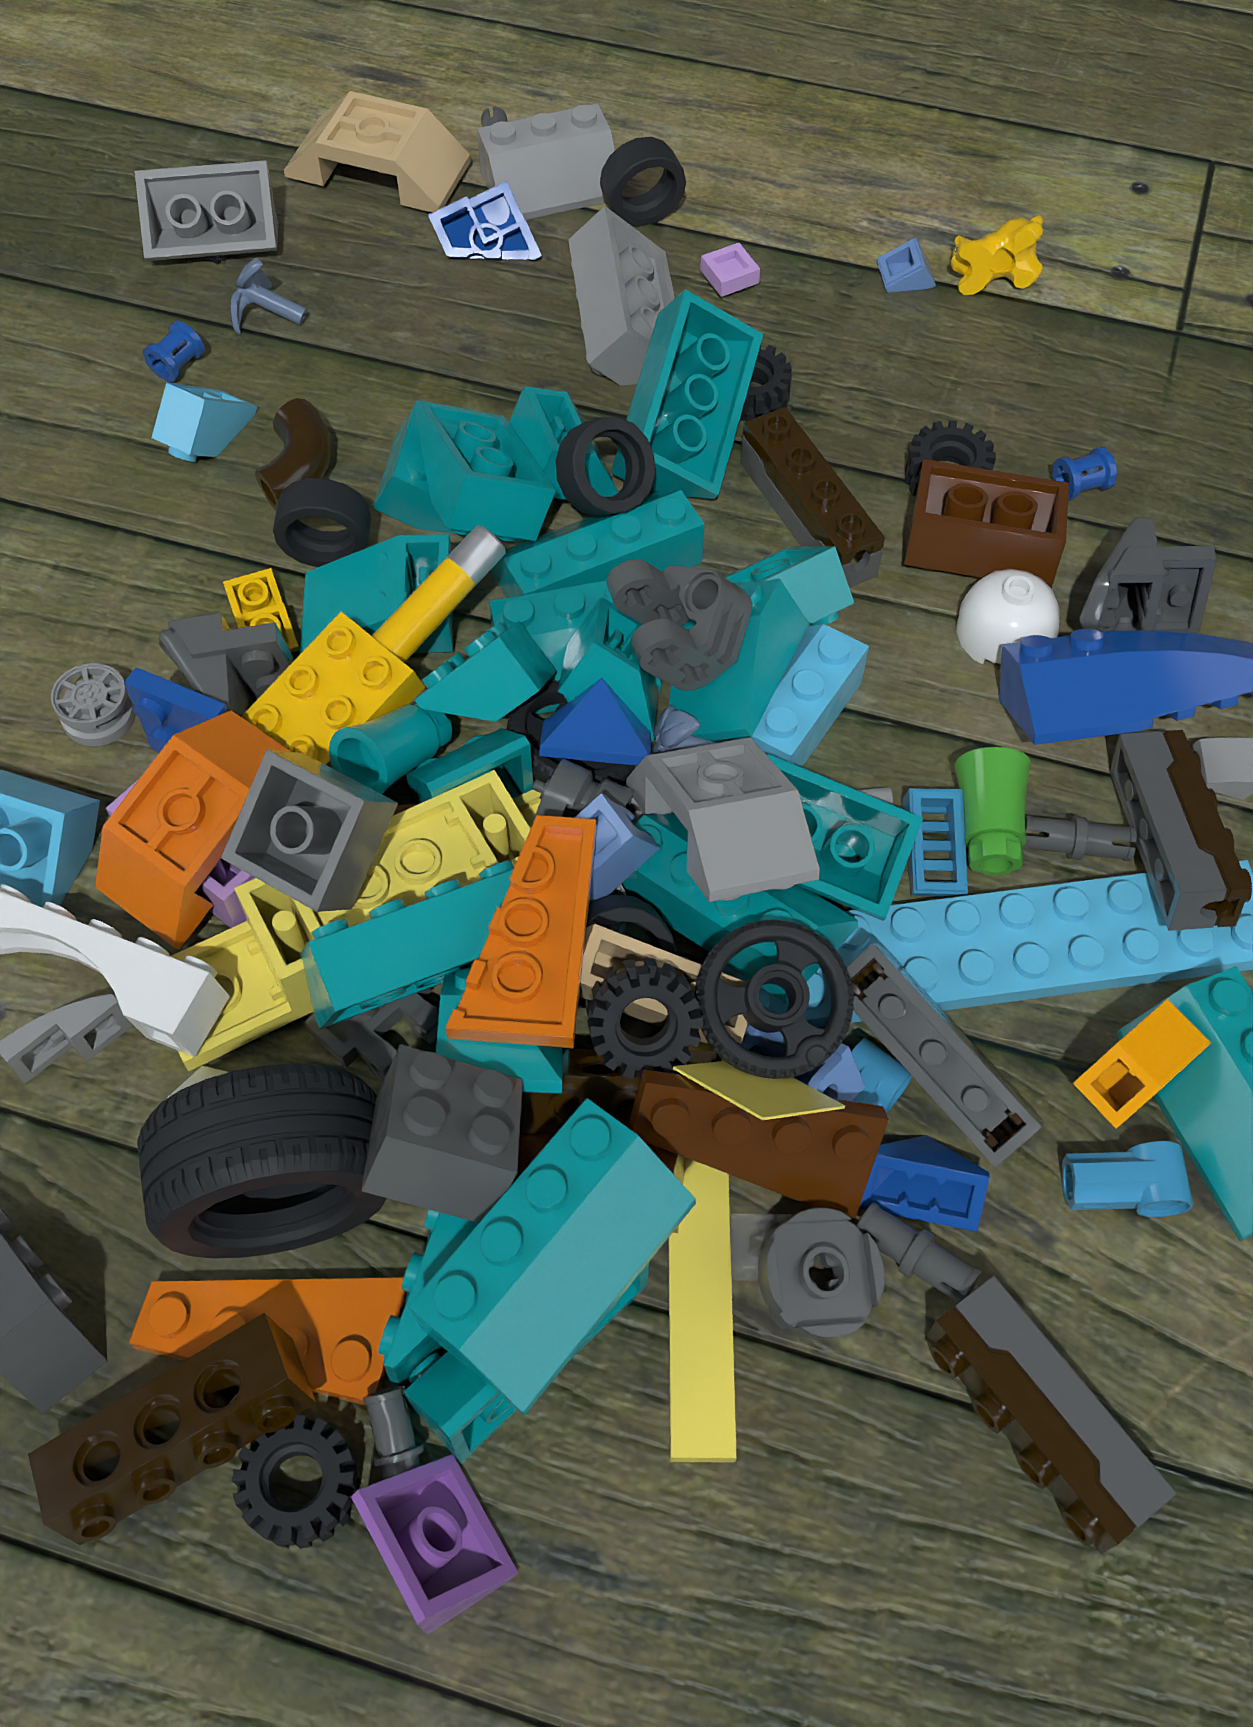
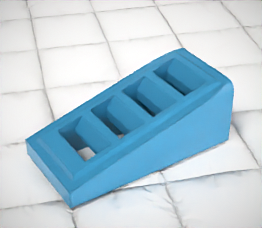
[902,788,968,897]

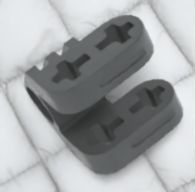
[606,560,752,691]

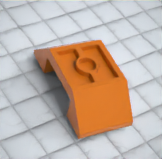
[95,710,291,950]

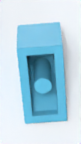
[151,382,258,462]

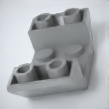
[626,737,820,902]

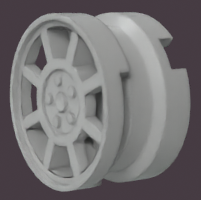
[51,663,135,747]

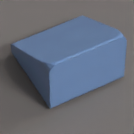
[877,238,936,293]

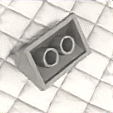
[135,161,278,261]

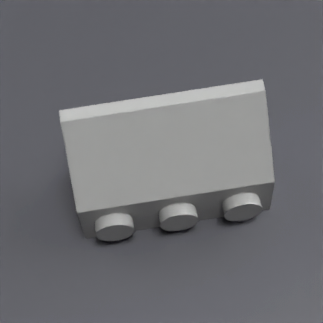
[477,103,624,220]

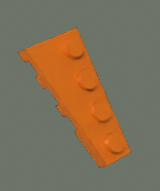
[445,815,596,1048]
[129,1277,407,1405]

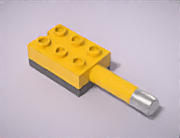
[241,525,506,769]

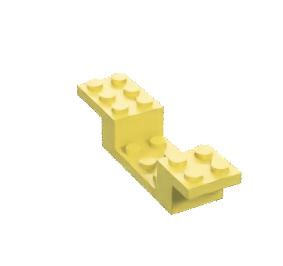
[169,770,541,1072]

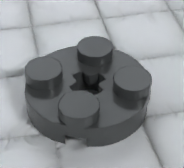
[758,1208,885,1340]

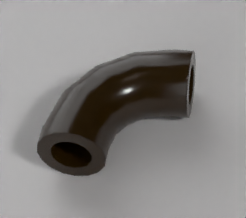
[255,398,331,510]

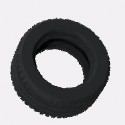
[137,1063,387,1259]

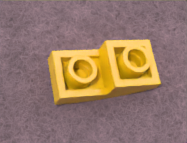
[223,568,299,653]

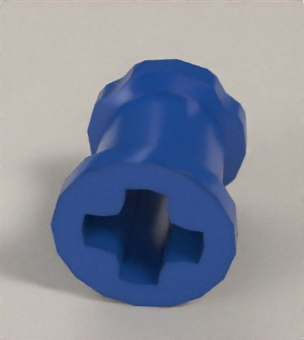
[143,321,205,383]
[1052,447,1117,501]

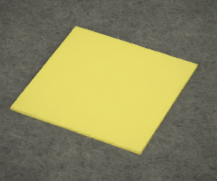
[673,1061,845,1120]

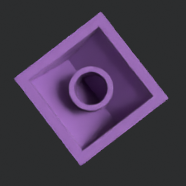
[351,1454,518,1635]

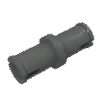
[1023,814,1137,861]
[857,1202,982,1304]

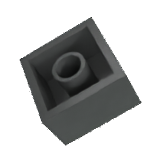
[221,749,398,912]
[361,1044,522,1223]

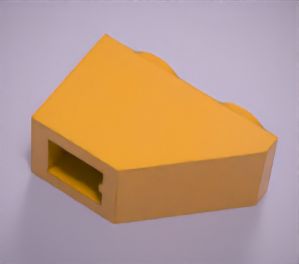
[1073,999,1212,1129]

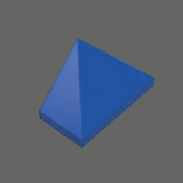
[539,678,651,766]
[859,1135,990,1232]

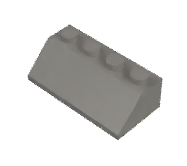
[568,206,675,386]

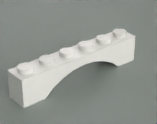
[0,884,230,1057]

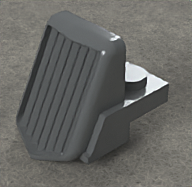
[1079,517,1217,634]
[159,612,294,717]

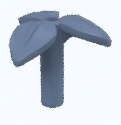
[230,258,307,335]
[651,705,718,755]

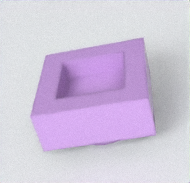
[700,243,760,297]

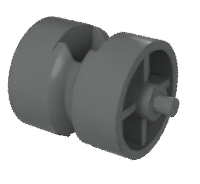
[532,759,634,825]

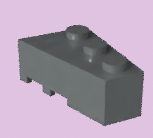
[0,1207,107,1415]

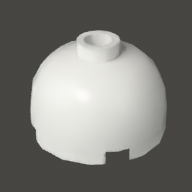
[956,569,1061,670]

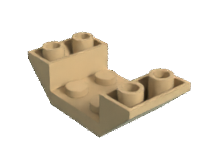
[284,91,471,212]

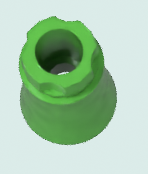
[954,747,1031,876]

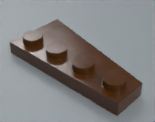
[629,1069,889,1222]

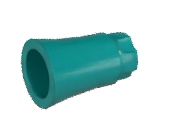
[329,704,452,794]

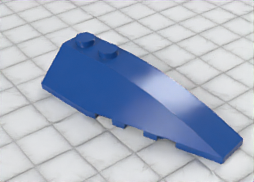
[999,629,1253,745]

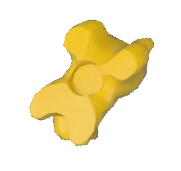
[950,215,1043,295]

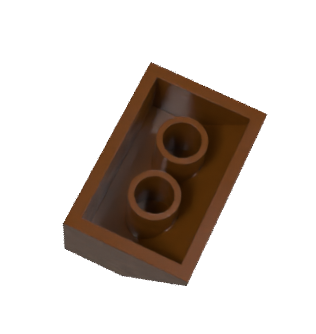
[904,459,1069,589]

